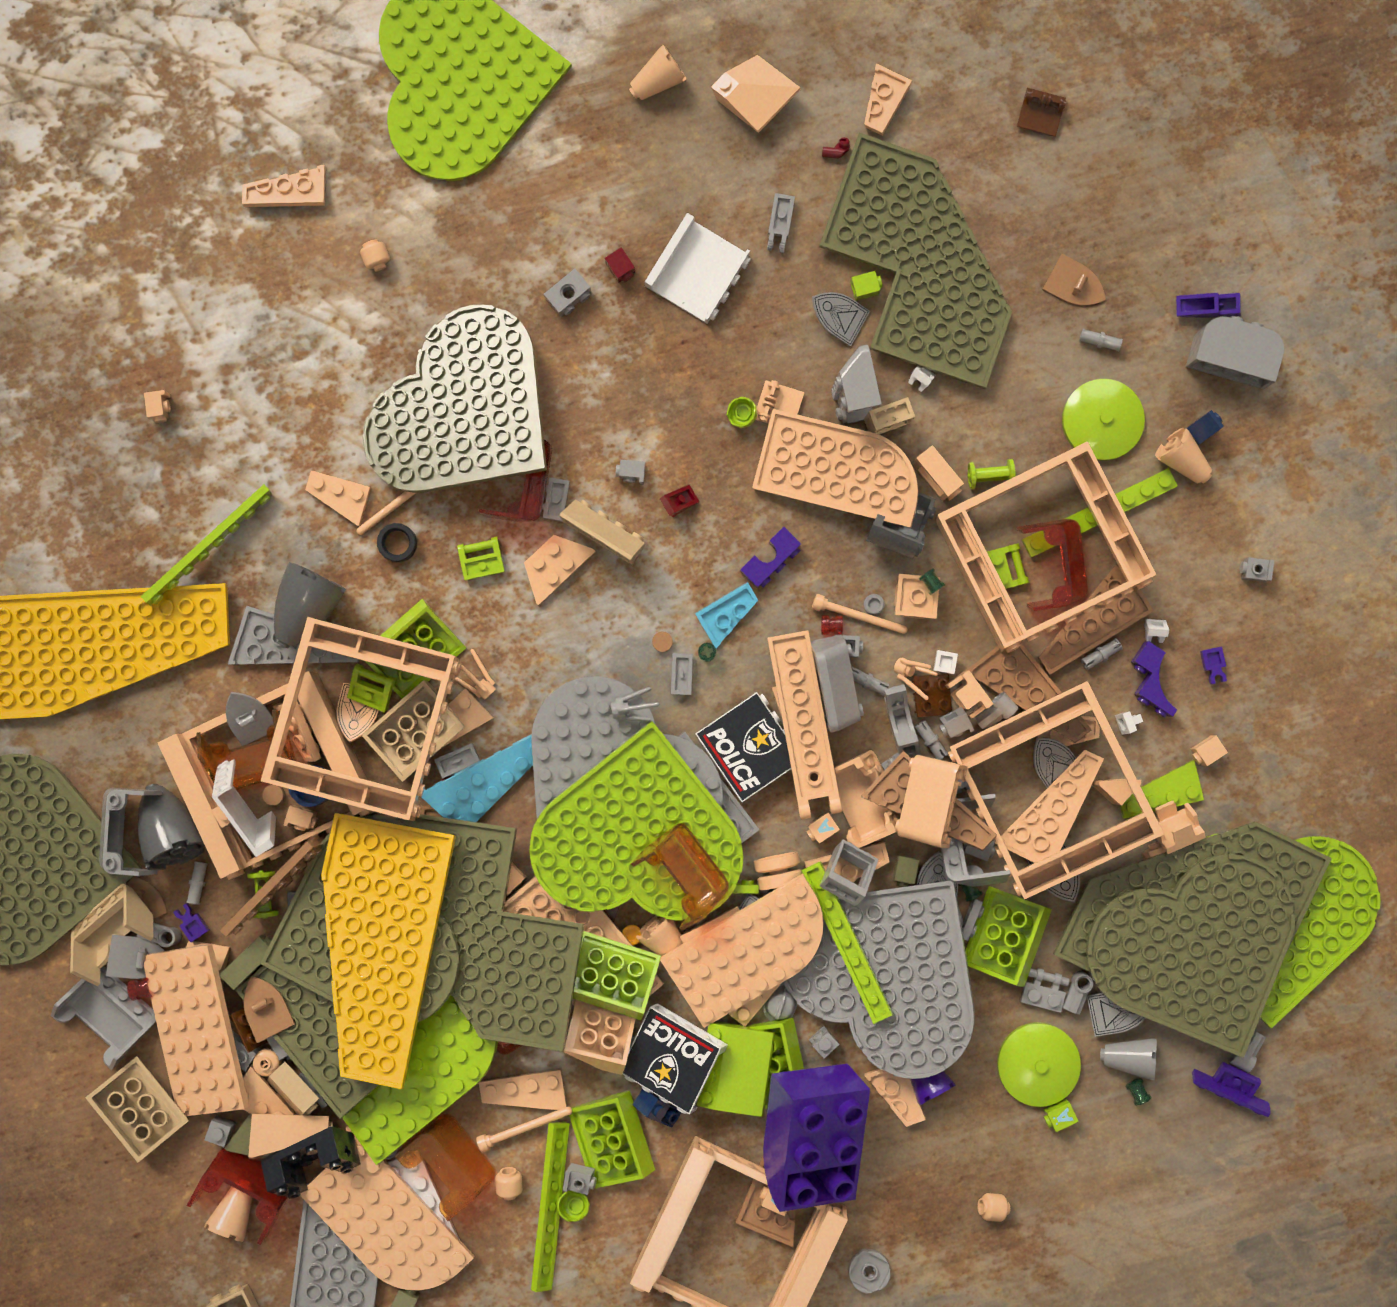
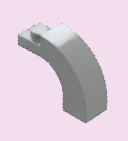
[884,685,920,757]

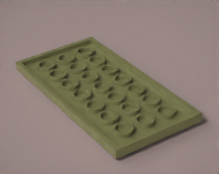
[236,966,379,1119]

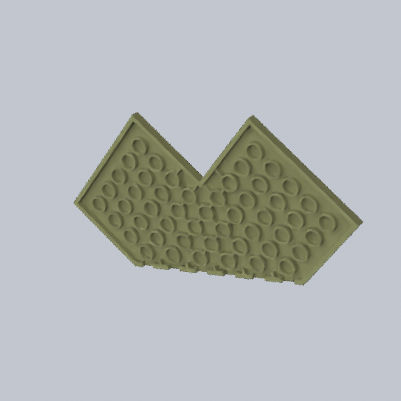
[819,132,1012,389]
[394,814,585,1052]
[1053,821,1332,972]

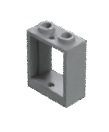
[820,839,879,906]

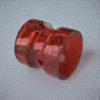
[821,615,843,635]
[127,977,153,1001]

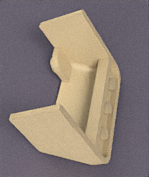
[70,884,154,986]

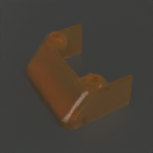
[196,709,296,790]
[631,823,729,931]

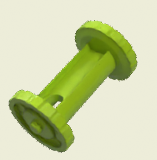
[967,459,1016,489]
[247,870,279,919]

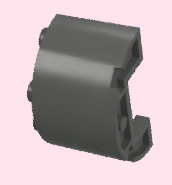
[866,492,937,559]

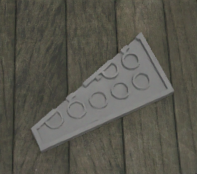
[228,606,359,665]

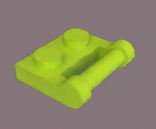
[457,536,505,581]
[987,543,1030,589]
[347,664,396,712]

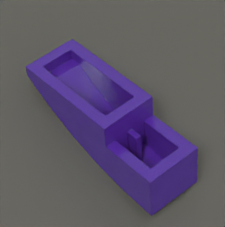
[1176,293,1241,318]

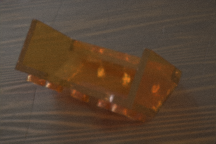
[395,1114,496,1221]

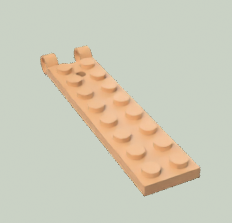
[767,630,842,820]

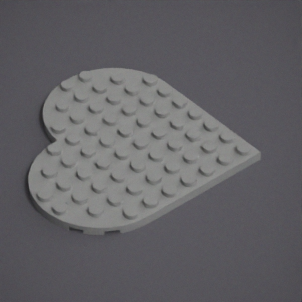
[532,676,723,818]
[783,881,975,1079]

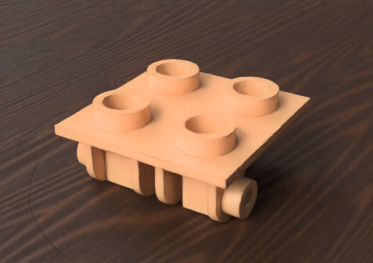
[756,380,804,424]

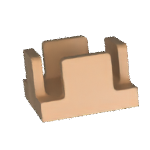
[894,574,940,619]
[945,670,993,719]
[1155,801,1206,854]

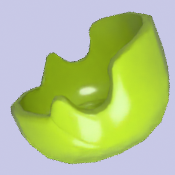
[726,397,757,428]
[557,1190,590,1222]

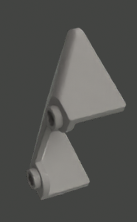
[50,966,156,1070]

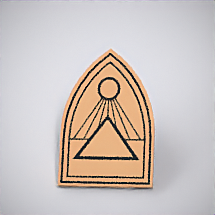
[337,683,379,742]

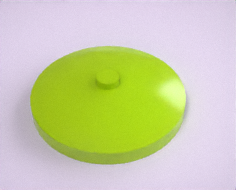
[1062,379,1145,461]
[997,1022,1081,1107]

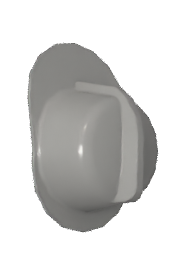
[763,982,797,1021]

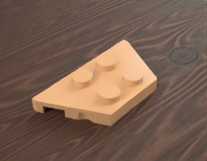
[524,535,596,605]

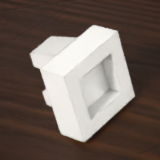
[908,366,936,392]
[1144,619,1169,643]
[933,650,958,674]
[1115,711,1143,735]

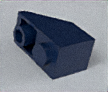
[1185,410,1224,445]
[632,1089,681,1127]

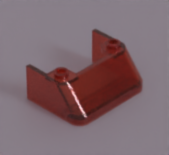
[478,440,552,522]
[1016,519,1088,611]
[187,1146,288,1245]

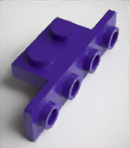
[1192,1062,1271,1117]

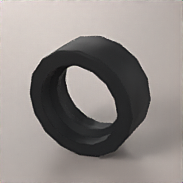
[377,523,417,563]

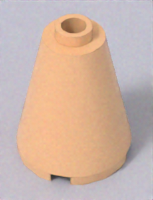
[629,45,687,100]
[1155,428,1212,484]
[636,916,683,957]
[204,1179,254,1242]

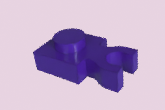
[1200,646,1227,684]
[173,903,210,942]

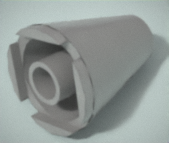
[1100,1038,1157,1080]

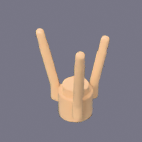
[455,649,496,700]
[894,658,938,700]

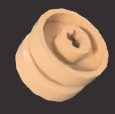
[753,852,802,890]

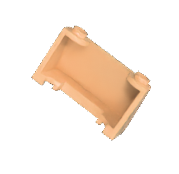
[834,750,901,848]
[895,755,968,848]

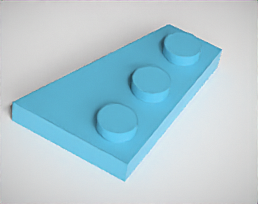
[695,582,758,649]

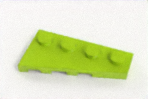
[1119,760,1204,819]

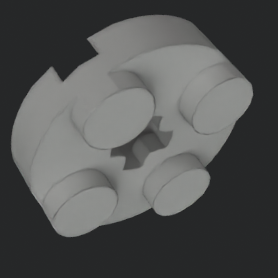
[848,1249,890,1293]

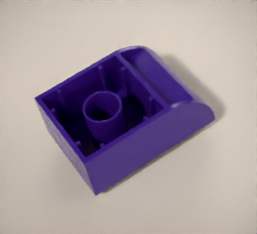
[763,1063,870,1212]

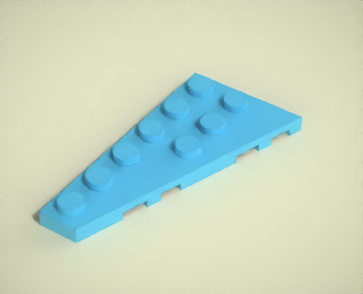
[422,734,533,822]

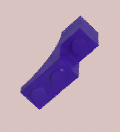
[1131,641,1177,718]

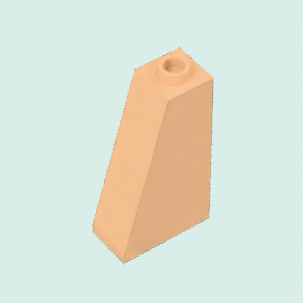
[248,1114,333,1159]

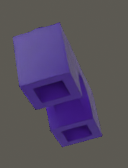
[740,527,801,588]

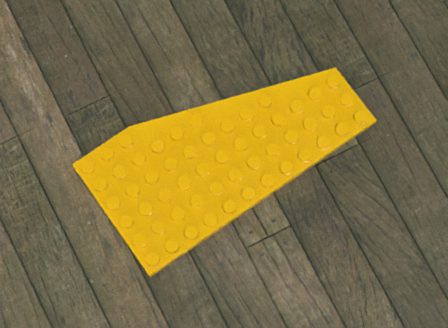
[0,583,230,719]
[321,813,456,1089]

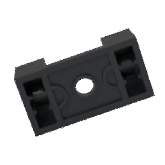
[261,1126,361,1199]

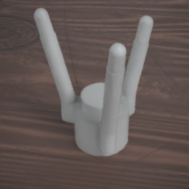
[611,687,660,722]

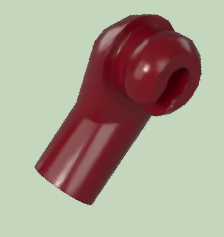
[822,137,850,159]

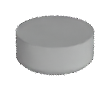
[863,594,884,615]

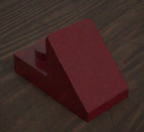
[659,484,700,517]

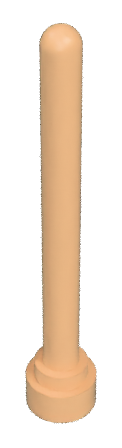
[356,491,416,535]
[812,594,908,634]
[476,1107,572,1153]

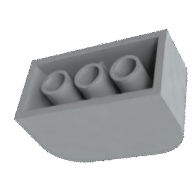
[1186,316,1284,389]

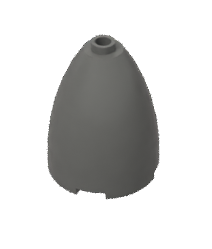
[274,562,346,649]
[138,784,205,870]

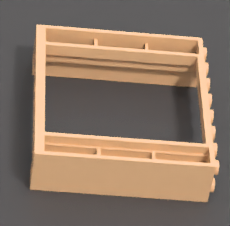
[936,442,1156,653]
[261,617,461,821]
[158,671,375,880]
[948,681,1164,899]
[630,1136,848,1307]

